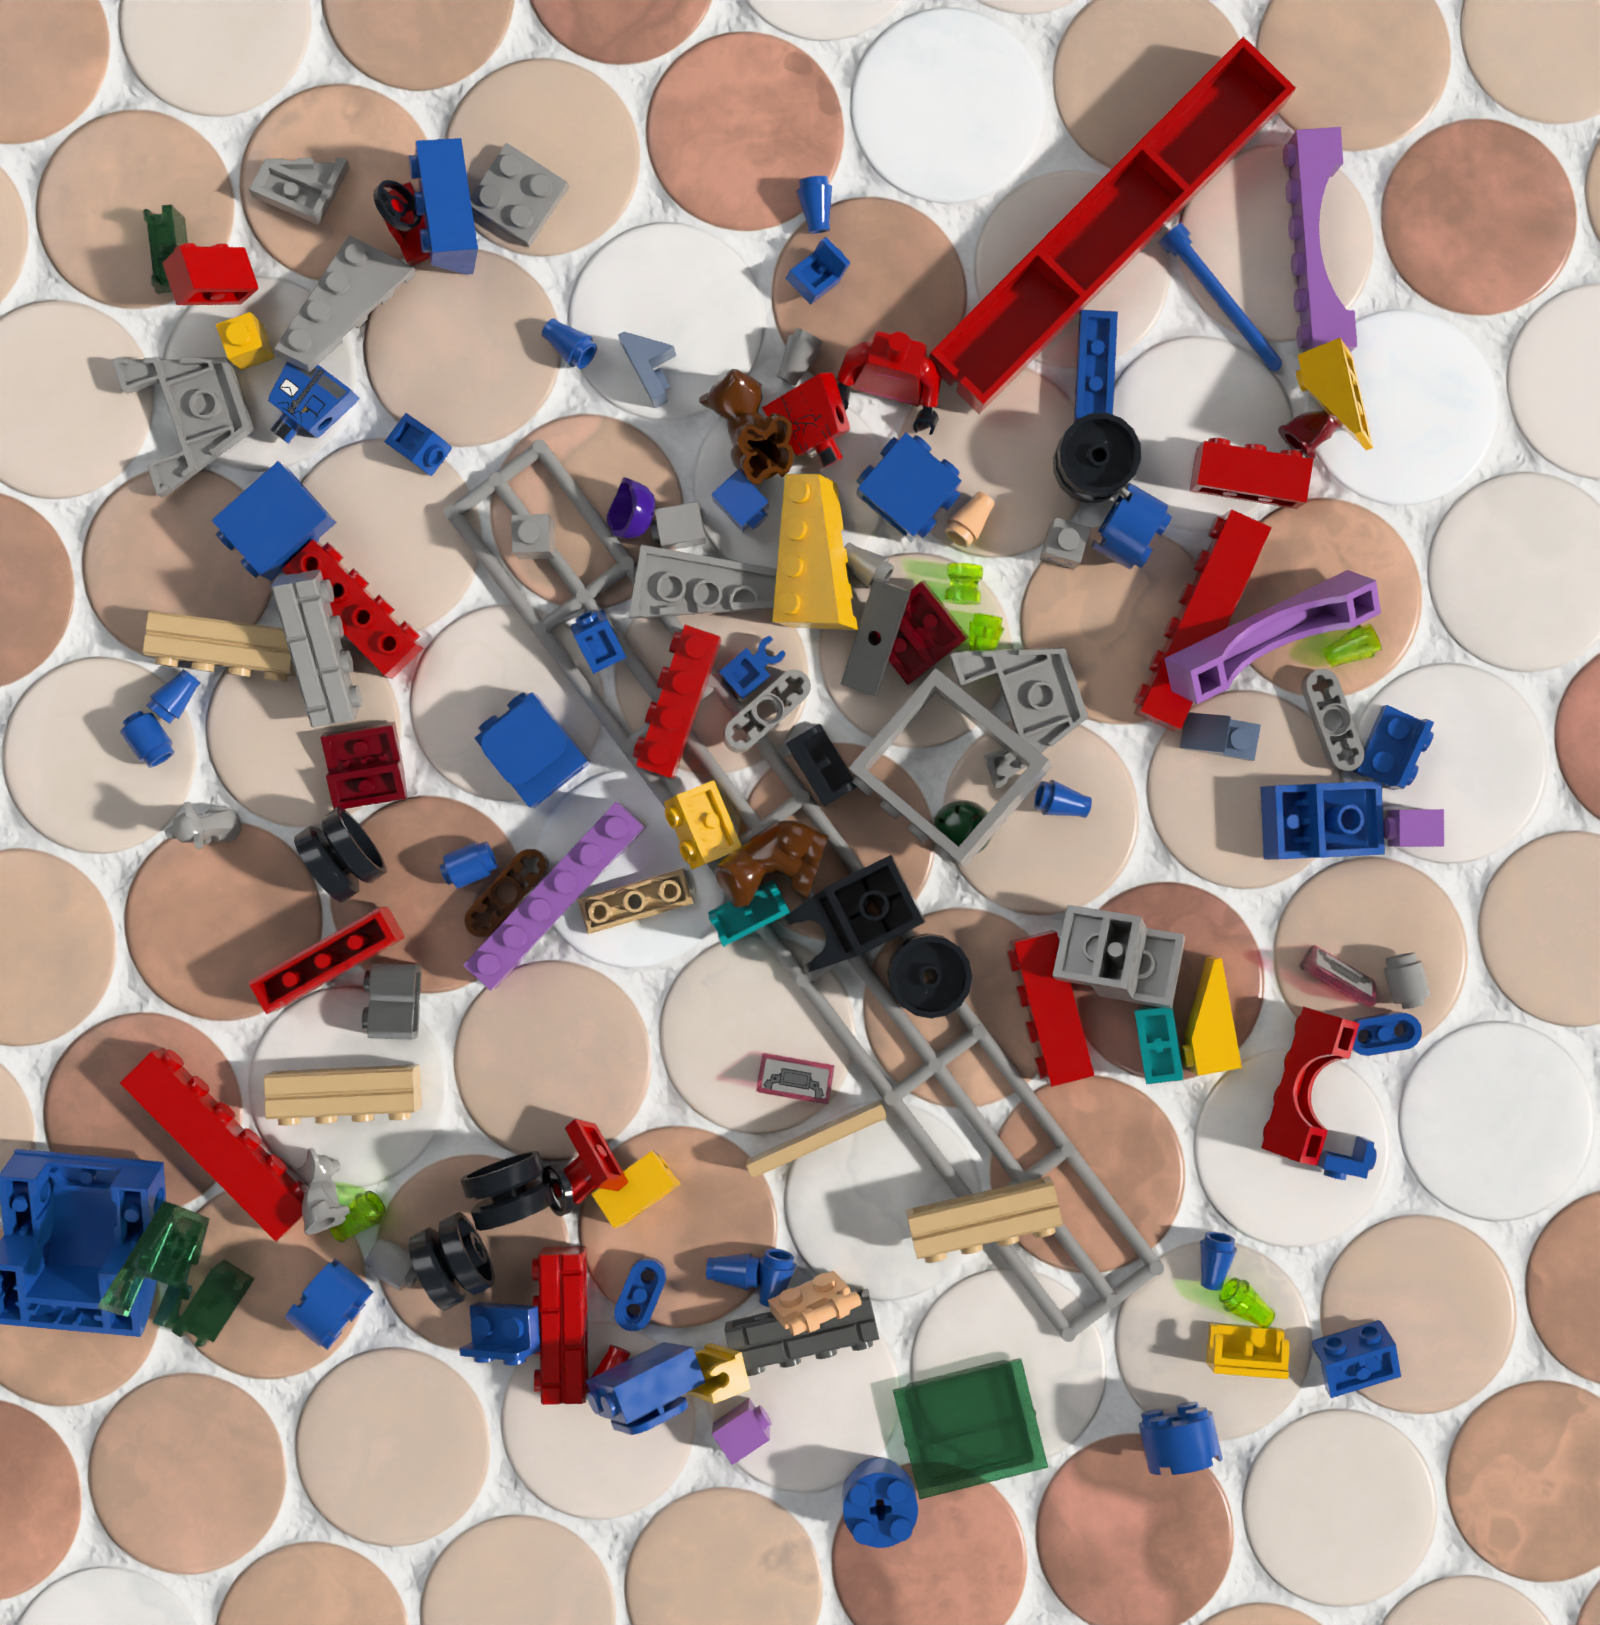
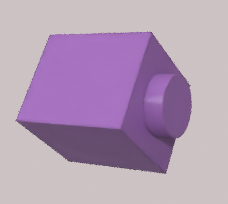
[1384,809,1444,847]
[712,1398,772,1465]

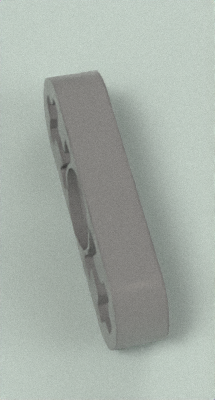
[1301,669,1364,772]
[722,670,811,753]

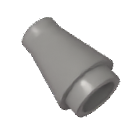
[777,328,822,386]
[844,542,895,589]

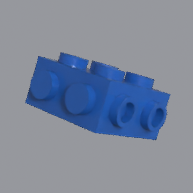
[856,432,962,543]

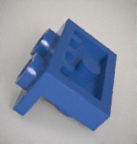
[1353,705,1434,790]
[459,1302,541,1366]
[1312,1320,1401,1398]

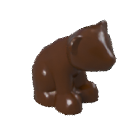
[699,369,794,484]
[716,820,828,908]

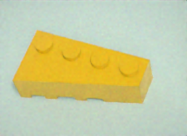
[772,474,858,630]

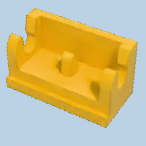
[591,1151,681,1228]
[1206,1323,1289,1379]
[686,1343,750,1404]

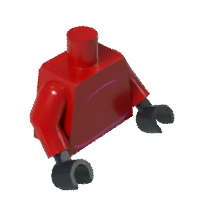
[836,331,942,435]

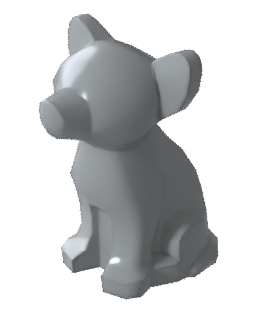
[165,801,241,850]
[297,1148,350,1235]

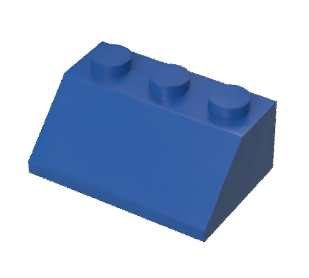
[409,138,478,275]

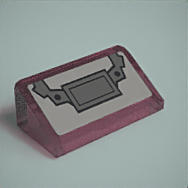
[1299,945,1376,1007]
[756,1053,835,1104]

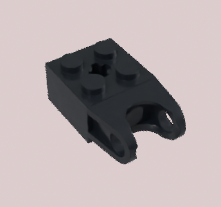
[780,855,926,973]

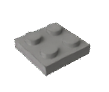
[470,143,569,247]

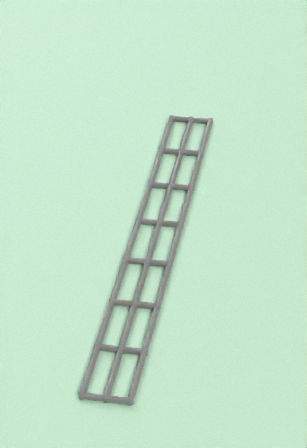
[444,439,1164,1342]

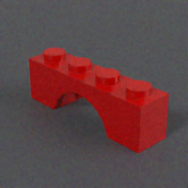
[1261,1006,1360,1166]

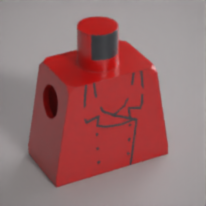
[762,372,850,468]

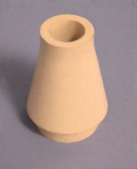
[944,492,995,548]

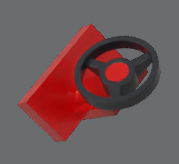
[373,180,430,266]
[542,1119,629,1216]

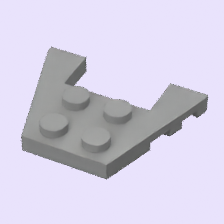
[112,357,254,497]
[948,647,1088,788]

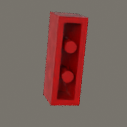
[1189,438,1314,509]

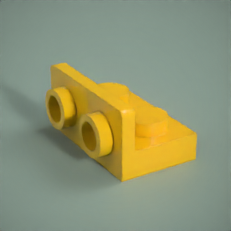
[664,780,742,869]

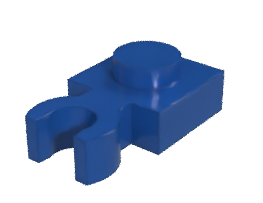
[719,636,786,700]

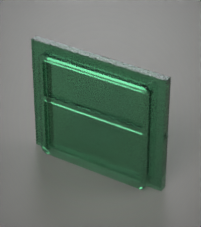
[893,1358,1048,1499]

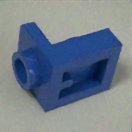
[384,412,452,476]
[570,610,627,674]

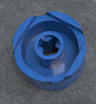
[1091,482,1172,570]
[284,1258,374,1350]
[1139,1402,1223,1475]
[842,1458,918,1548]

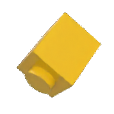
[215,312,275,370]

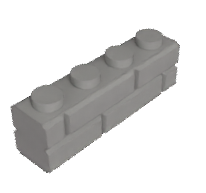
[271,569,363,728]

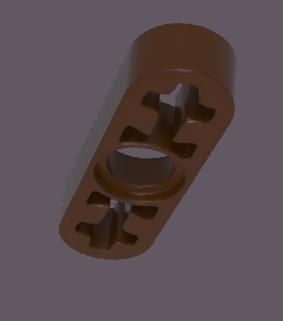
[464,849,549,937]

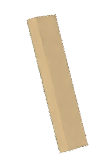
[746,1099,887,1178]

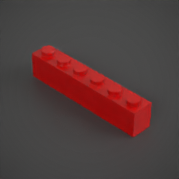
[1133,509,1272,732]
[120,1047,308,1242]

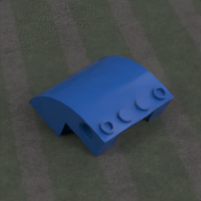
[0,1149,166,1337]

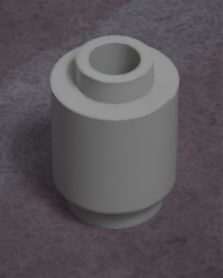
[1384,952,1431,1009]
[364,1239,418,1291]

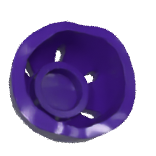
[606,477,655,539]

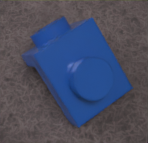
[785,237,850,305]
[1318,1136,1377,1180]

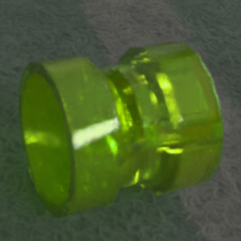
[944,563,984,605]

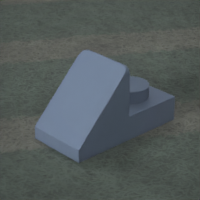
[618,331,676,408]
[1180,712,1261,761]

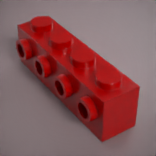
[282,539,424,679]
[632,624,722,780]

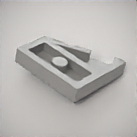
[249,158,350,226]

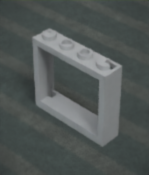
[848,668,1052,868]

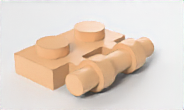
[768,1270,861,1336]

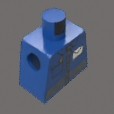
[268,362,360,444]

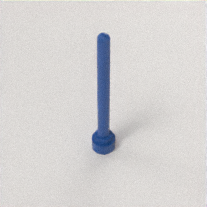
[1158,222,1282,371]

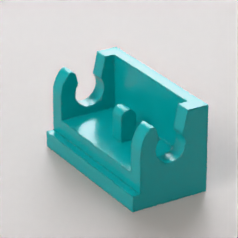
[708,879,790,947]
[1134,1005,1184,1085]

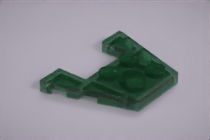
[98,1201,210,1331]

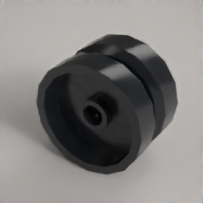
[1053,413,1141,503]
[294,807,387,903]
[887,933,973,1019]
[460,1151,555,1231]
[408,1212,495,1311]

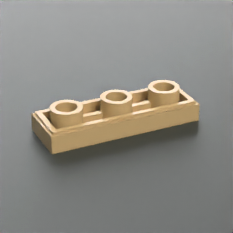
[577,868,694,934]

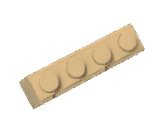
[143,611,296,682]
[264,1064,422,1126]
[906,1176,1063,1263]

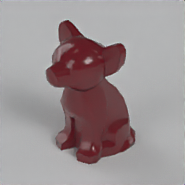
[1278,410,1346,459]

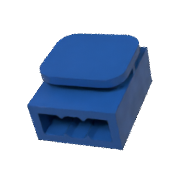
[211,461,337,581]
[474,692,591,808]
[586,1342,706,1435]

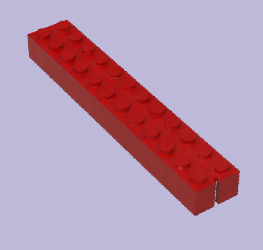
[929,36,1296,414]

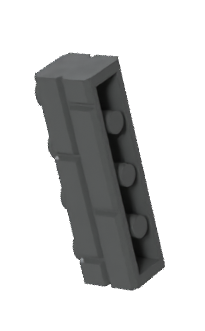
[724,1289,879,1376]

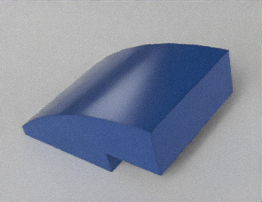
[1260,781,1385,860]

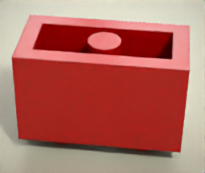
[162,243,259,305]

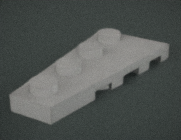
[274,235,415,372]
[629,545,777,619]

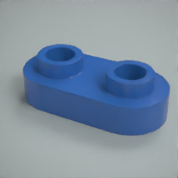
[1352,1012,1422,1056]
[614,1257,667,1331]

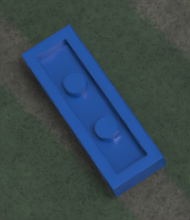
[1074,310,1118,422]

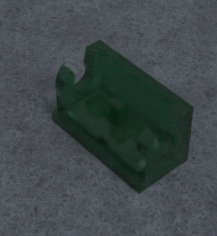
[143,204,188,294]
[171,1259,255,1347]

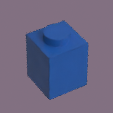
[711,469,769,532]

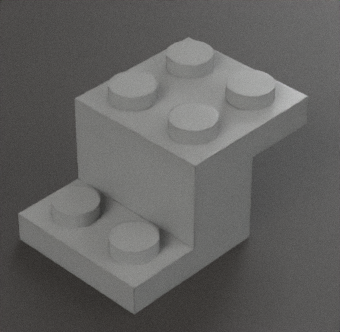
[1053,905,1186,1009]

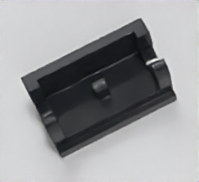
[786,724,857,807]

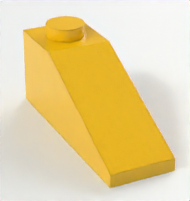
[1296,337,1373,451]
[1181,956,1242,1076]

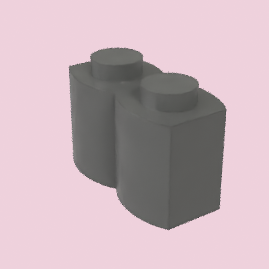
[362,963,422,1040]

